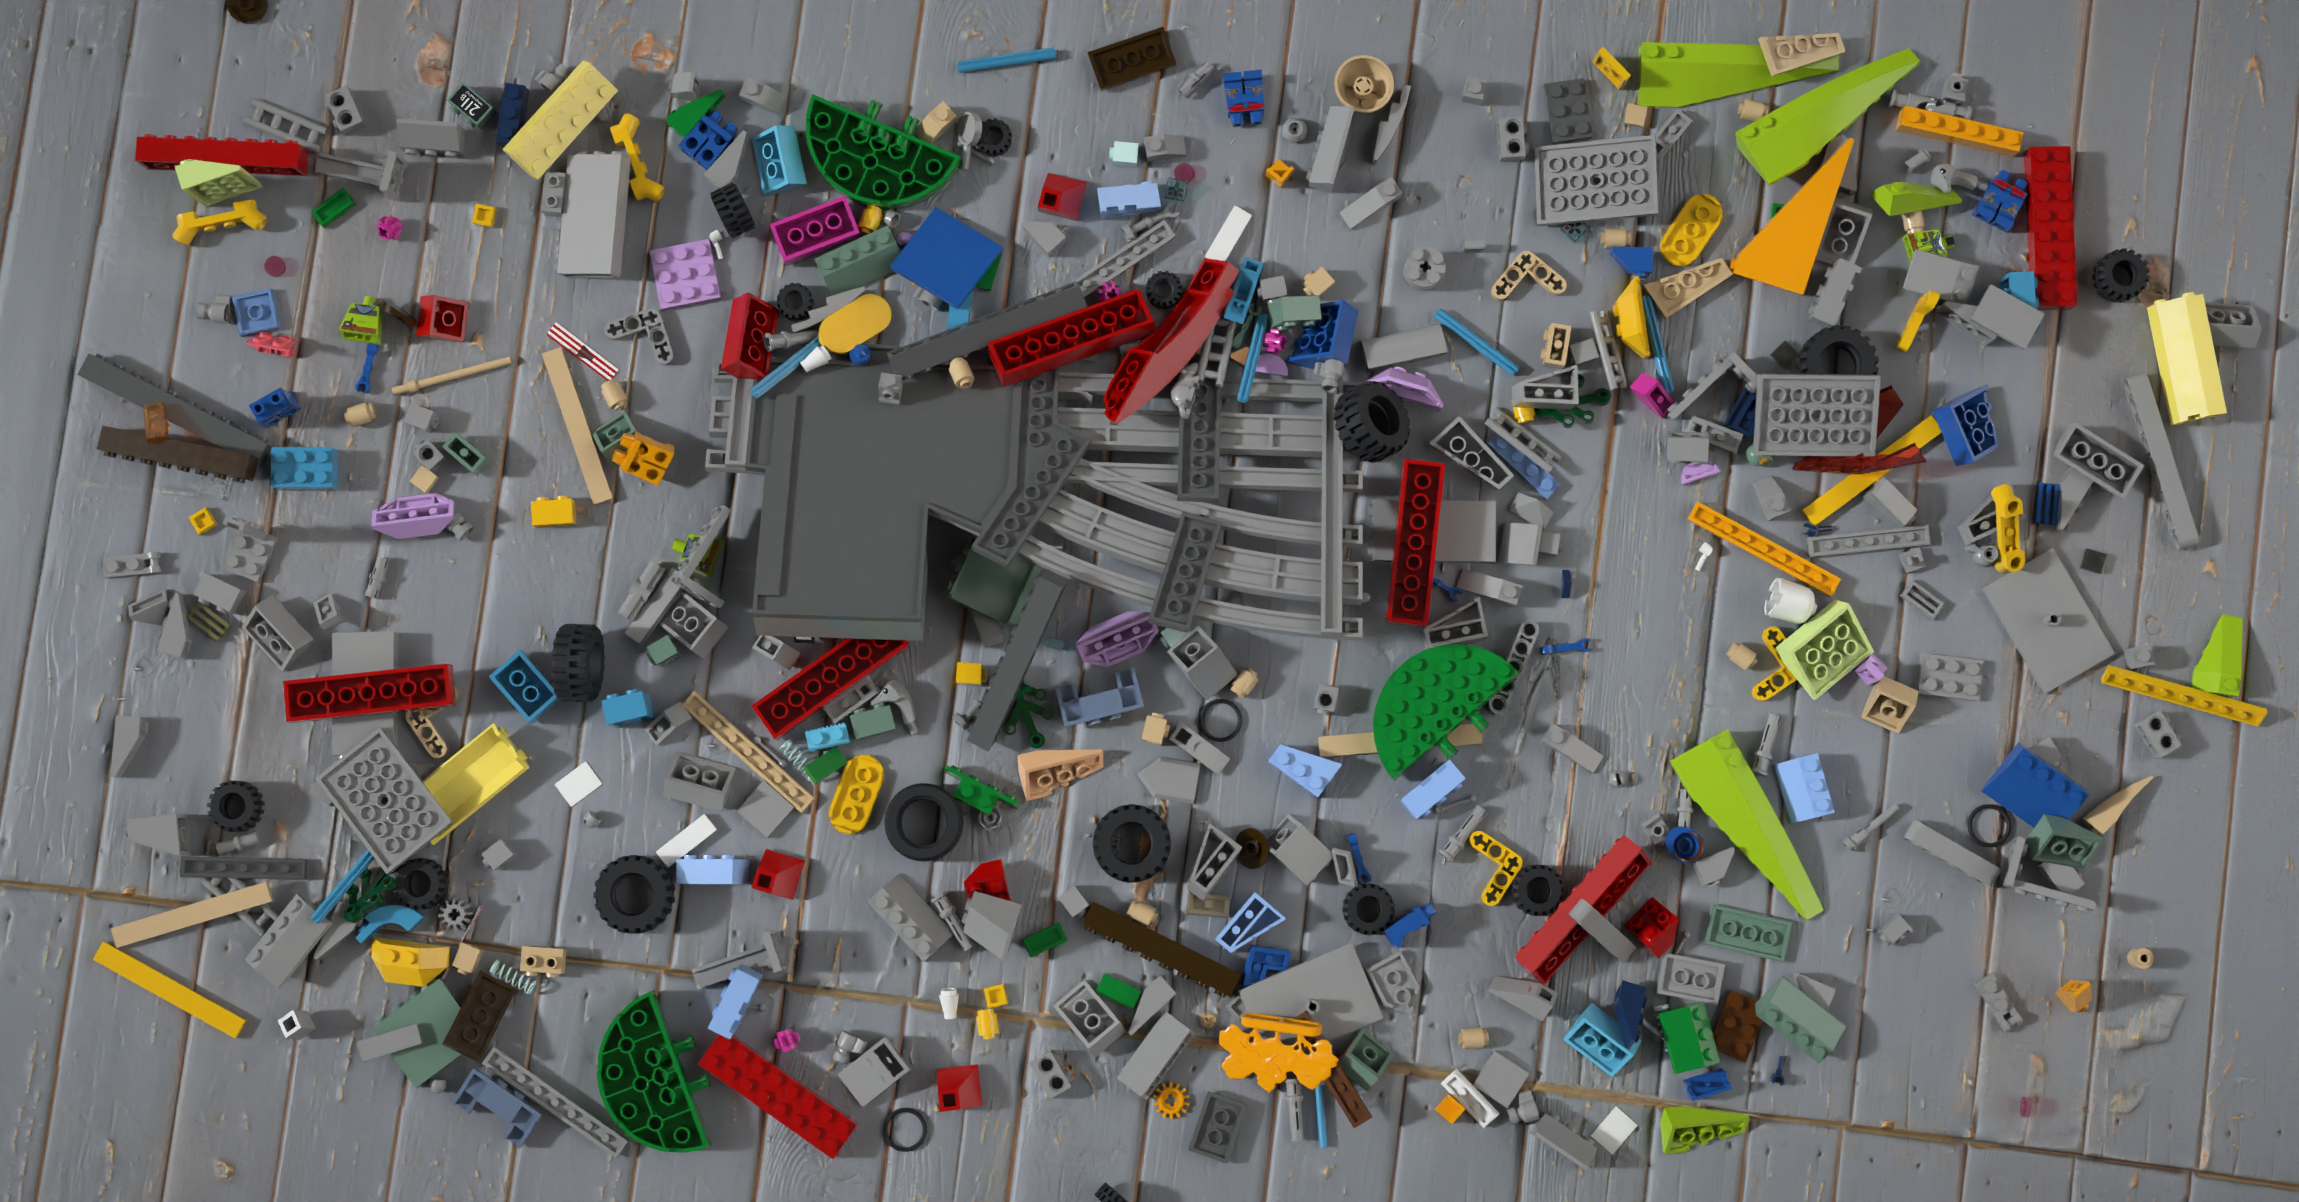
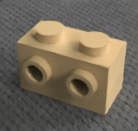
[1540,323,1572,370]
[1141,713,1170,746]
[520,946,567,978]

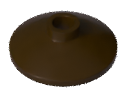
[1235,828,1269,869]

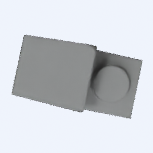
[313,593,346,630]

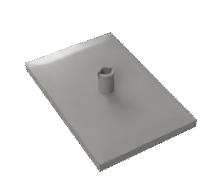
[1534,135,1659,226]
[1753,374,1881,456]
[1982,548,2115,694]
[315,727,454,875]
[1238,942,1383,1052]

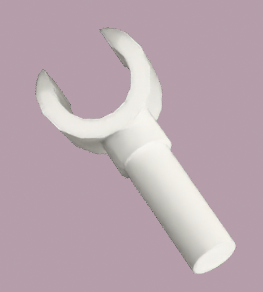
[709,230,723,260]
[1695,542,1712,571]

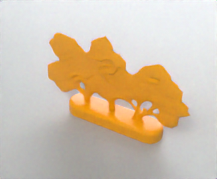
[1219,1012,1339,1093]

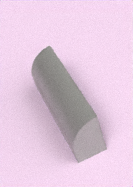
[1360,324,1448,372]
[1117,1011,1195,1100]

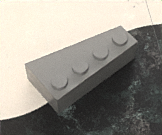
[1429,416,1514,490]

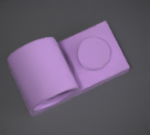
[1854,653,1887,685]

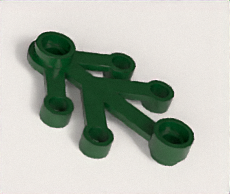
[1534,374,1611,428]
[1004,680,1054,749]
[343,868,399,923]

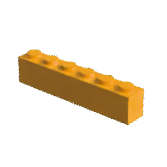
[1896,106,2024,157]

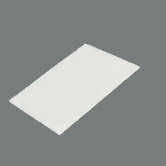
[554,761,602,807]
[1591,1106,1638,1155]

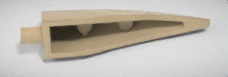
[2082,776,2154,836]

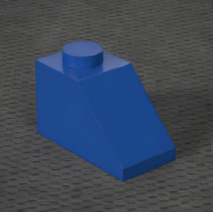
[1610,246,1653,279]

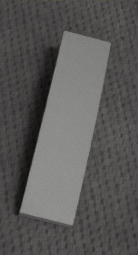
[1372,85,1411,165]
[791,286,867,333]

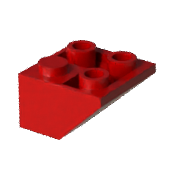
[1038,173,1087,221]
[751,849,805,900]
[963,859,1011,901]
[1624,897,1679,959]
[937,1064,982,1112]

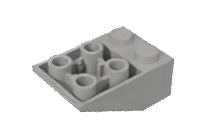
[838,1036,912,1107]

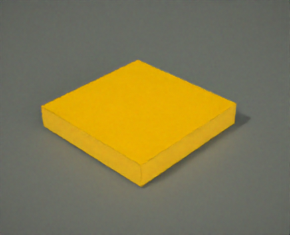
[1593,47,1631,90]

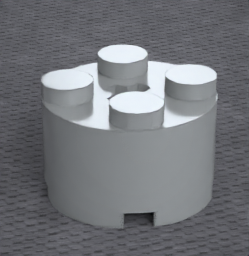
[1403,247,1446,291]

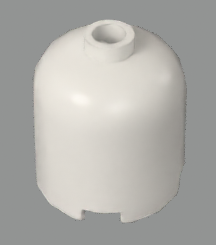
[1764,578,1817,624]

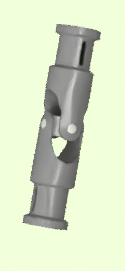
[1888,89,1972,120]

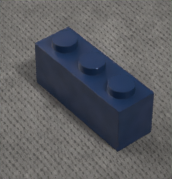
[495,83,530,147]

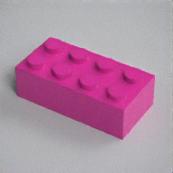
[770,196,861,266]

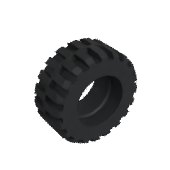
[1796,325,1879,375]
[1334,381,1411,463]
[551,624,605,703]
[1093,804,1171,883]
[593,855,675,934]

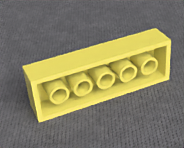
[502,61,618,180]

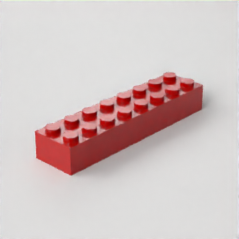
[135,134,309,177]
[2024,146,2078,310]
[988,289,1154,387]
[1385,459,1445,628]
[751,638,910,740]
[283,663,456,723]
[1515,835,1652,985]
[698,1034,859,1159]

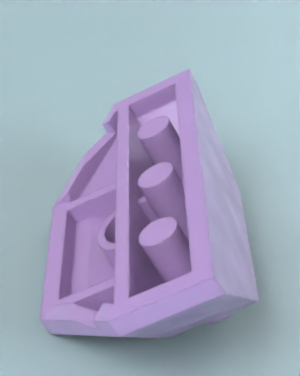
[1367,366,1443,411]
[372,493,454,539]
[1076,611,1159,667]

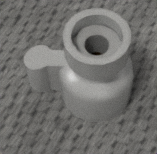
[534,63,571,95]
[913,287,944,311]
[196,295,232,324]
[1313,359,1345,393]
[1965,543,1998,567]
[833,1030,868,1064]
[1506,1090,1540,1125]

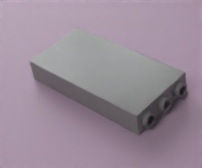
[557,151,631,278]
[1368,499,1496,564]
[332,631,398,760]

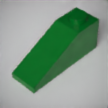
[666,89,726,139]

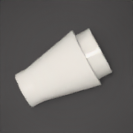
[800,345,832,372]
[939,988,959,1019]

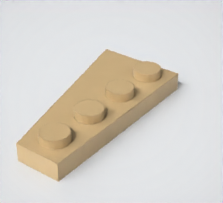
[1758,33,1846,77]
[1643,258,1733,319]

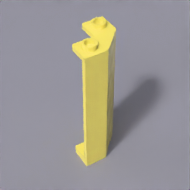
[2147,292,2227,426]
[423,723,530,845]

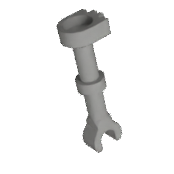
[1121,203,1179,244]
[952,684,991,730]

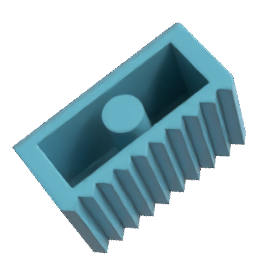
[805,723,851,752]

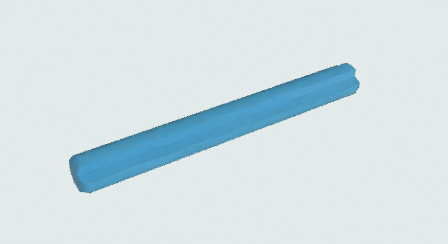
[957,47,1056,73]
[1642,296,1674,393]
[1434,309,1519,376]
[1237,313,1269,403]
[750,337,822,398]
[311,849,375,924]

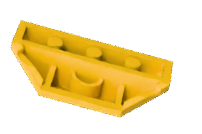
[1613,276,1650,359]
[371,937,450,987]

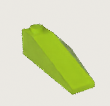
[1870,182,1962,216]
[2191,614,2243,698]
[1660,1106,1750,1154]

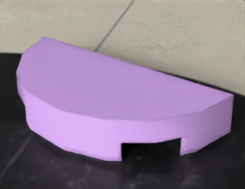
[1255,354,1288,377]
[1681,460,1721,485]

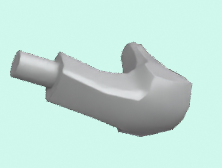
[1930,164,1988,194]
[871,679,919,735]

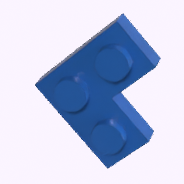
[1241,944,1291,986]

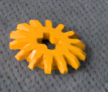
[1153,1082,1189,1119]

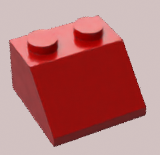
[416,295,468,342]

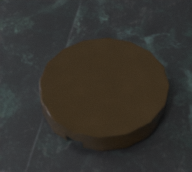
[227,0,268,24]
[379,299,418,327]

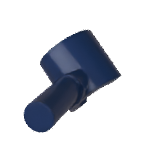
[1803,523,1833,537]
[1771,1056,1785,1086]

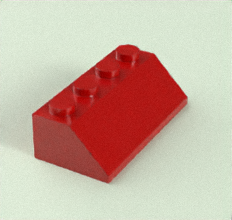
[721,292,779,380]

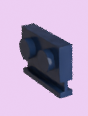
[1723,389,1756,439]

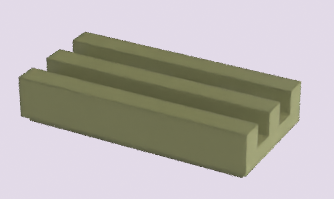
[186,601,232,642]

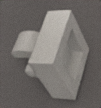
[1899,547,1926,573]

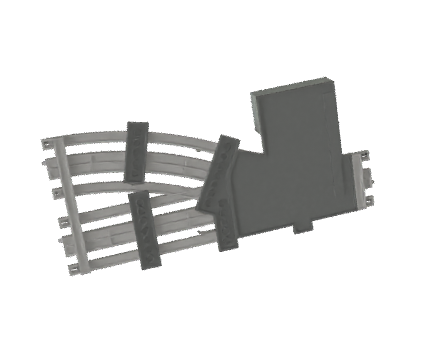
[704,344,1370,643]

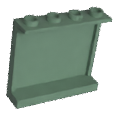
[946,533,1042,630]
[372,978,463,1088]

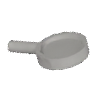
[957,111,982,169]

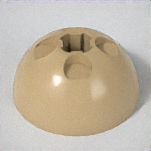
[1334,55,1394,114]

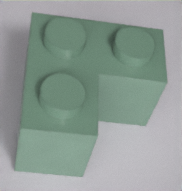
[1268,295,1321,332]

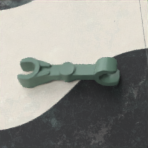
[1231,303,1262,351]

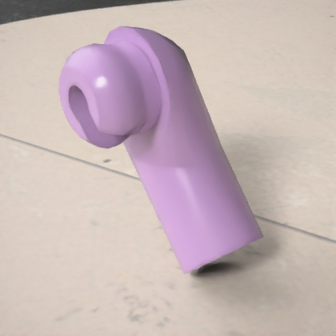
[896,232,915,246]

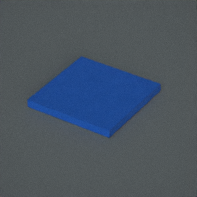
[890,207,1003,309]

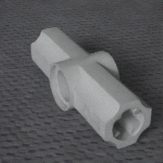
[618,561,666,621]

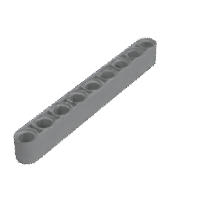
[2123,373,2199,550]

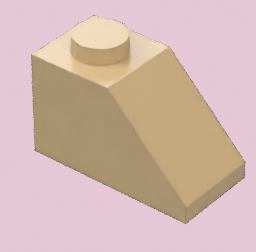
[914,101,958,144]

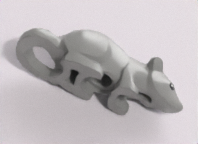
[1171,362,1200,419]

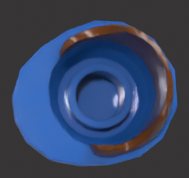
[1665,826,1704,864]

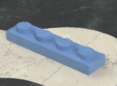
[1487,434,1561,500]

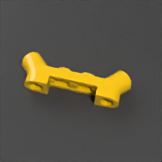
[610,113,665,202]
[172,200,267,246]
[1991,484,2025,573]

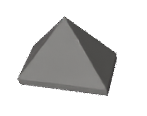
[1508,492,1554,530]
[128,588,169,625]
[1331,848,1358,887]

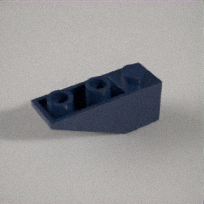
[1613,980,1648,1049]

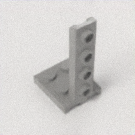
[314,150,408,201]
[1667,352,1758,420]
[670,506,731,608]
[220,515,278,583]
[2002,836,2096,913]
[691,930,787,989]

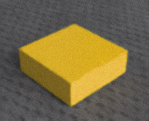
[472,204,497,228]
[188,507,218,535]
[984,984,1008,1009]

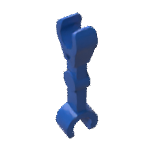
[355,343,379,394]
[1433,577,1463,601]
[1540,638,1592,655]
[1347,833,1371,884]

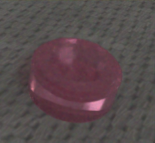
[1174,163,1194,184]
[264,256,286,277]
[2020,1096,2031,1118]

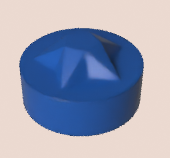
[850,344,870,365]

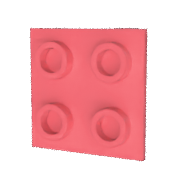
[246,332,299,358]

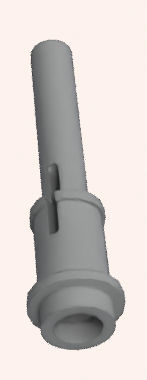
[1843,803,1900,852]

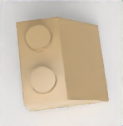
[1861,676,1919,734]

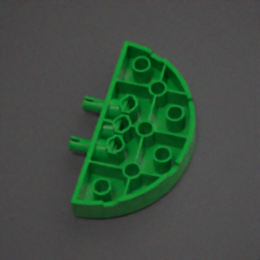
[806,94,962,210]
[1373,644,1519,781]
[597,990,712,1153]

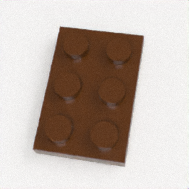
[1712,989,1763,1063]

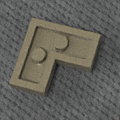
[1187,873,1230,918]

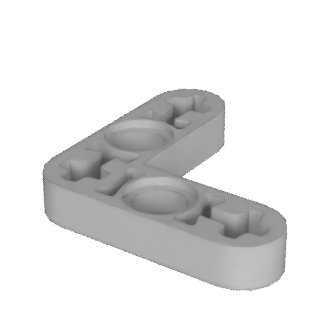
[604,308,674,365]

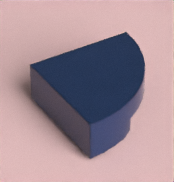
[1561,570,1572,598]

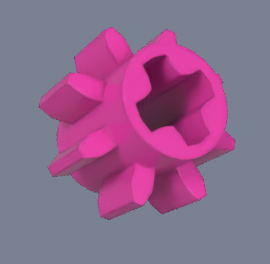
[377,215,403,241]
[1097,280,1122,301]
[1262,328,1287,355]
[774,1028,800,1052]

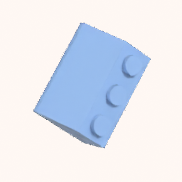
[1774,753,1835,824]

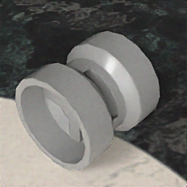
[446,513,474,541]

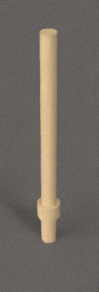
[392,356,512,395]

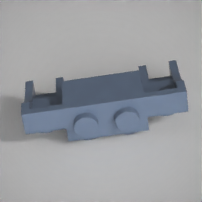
[1055,668,1144,728]
[451,1067,543,1149]

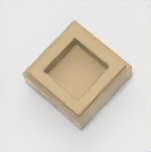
[1623,103,1648,128]
[410,465,439,494]

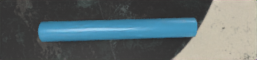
[1315,1084,1328,1147]

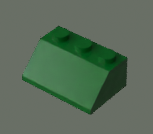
[1658,1002,1720,1074]

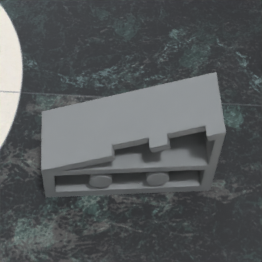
[1808,258,1862,328]
[1512,365,1579,410]
[1957,481,2027,545]
[1422,597,1488,649]
[1187,823,1242,901]

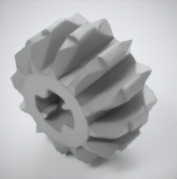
[438,897,474,932]

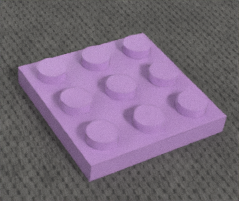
[650,239,721,310]

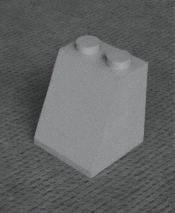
[1167,626,1238,700]
[124,814,192,856]
[1266,814,1333,886]
[962,891,1022,961]

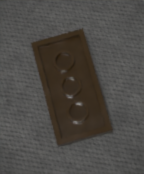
[1087,27,1176,91]
[442,970,517,1063]

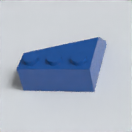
[1286,300,1359,369]
[1932,384,1999,466]

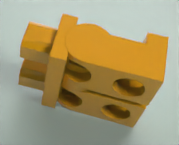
[612,432,674,486]

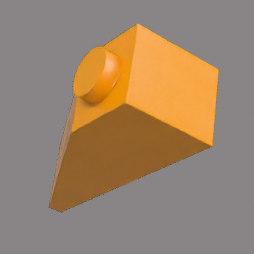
[2055,980,2092,1013]

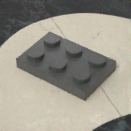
[1543,78,1593,144]
[1188,1091,1247,1164]

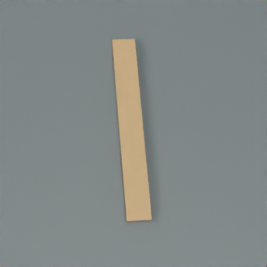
[542,347,614,505]
[682,690,816,814]
[1318,723,1483,757]
[111,881,274,948]

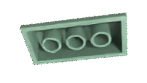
[815,225,901,296]
[1755,976,1846,1064]

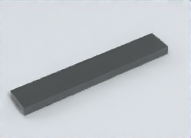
[179,856,308,880]

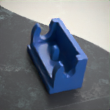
[1683,1068,1732,1101]

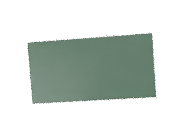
[1703,904,1793,963]

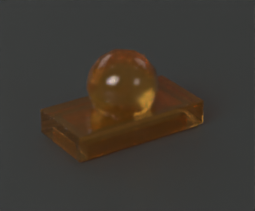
[143,401,170,443]

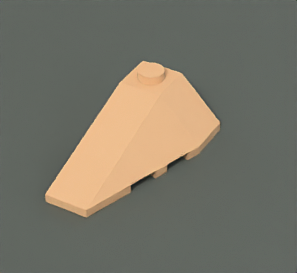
[1018,749,1104,801]

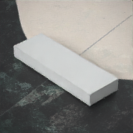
[1204,205,1252,261]
[656,814,717,868]
[1441,1069,1500,1128]

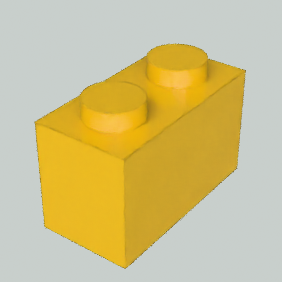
[531,496,576,528]
[956,662,987,687]

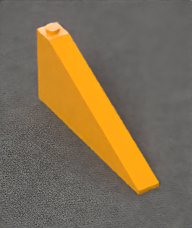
[1729,138,1854,295]

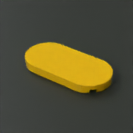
[1660,194,1723,267]
[818,294,891,355]
[829,755,884,834]

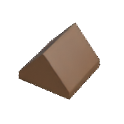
[1229,347,1249,368]

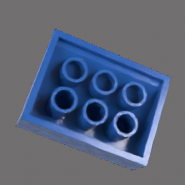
[1981,742,2090,828]

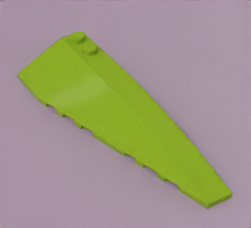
[1638,42,1839,108]
[1735,48,1920,186]
[1670,729,1824,920]

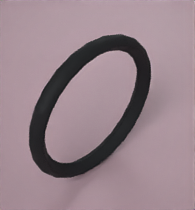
[1199,699,1242,742]
[1967,804,2011,847]
[883,1108,927,1152]

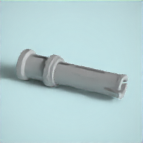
[764,330,819,351]
[1750,714,1782,777]
[1438,805,1487,863]
[930,891,975,952]
[1284,1077,1304,1141]

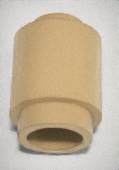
[1737,99,1769,122]
[1901,210,1925,233]
[1600,228,1631,249]
[949,357,975,389]
[601,379,628,411]
[344,402,377,427]
[1726,641,1757,670]
[1230,667,1259,699]
[1126,900,1158,927]
[2127,948,2154,969]
[1458,1027,1489,1049]

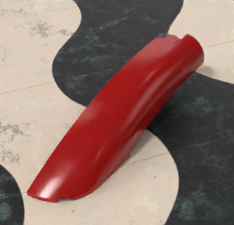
[1103,258,1239,424]

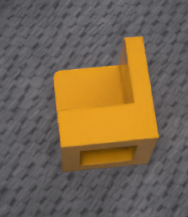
[1265,159,1294,188]
[1435,1094,1465,1124]

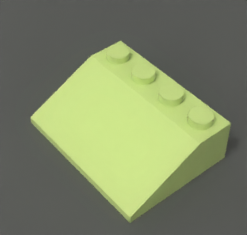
[175,159,263,207]
[1776,599,1874,700]

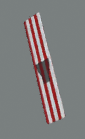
[547,322,618,381]
[442,905,483,979]

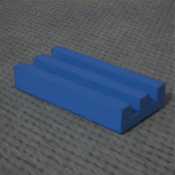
[2034,482,2060,525]

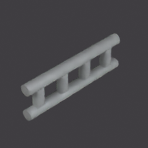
[243,98,328,153]
[1589,310,1628,390]
[1196,318,1236,388]
[1484,407,1561,473]
[201,878,280,937]

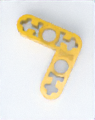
[1896,289,1940,353]
[1752,626,1797,701]
[1469,831,1522,906]

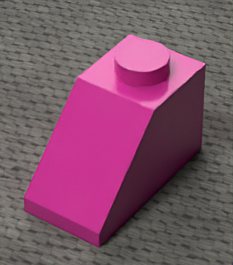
[1630,372,1675,419]

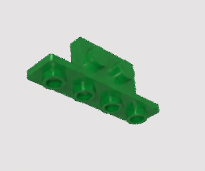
[944,765,1019,816]

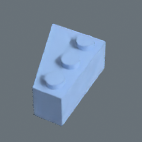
[1097,181,1161,220]
[1268,744,1342,798]
[1400,760,1466,819]
[676,855,750,884]
[1215,892,1286,953]
[708,964,763,1039]

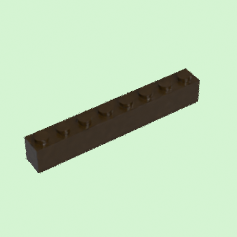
[97,426,259,484]
[1083,902,1241,998]

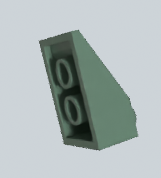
[2025,814,2105,869]

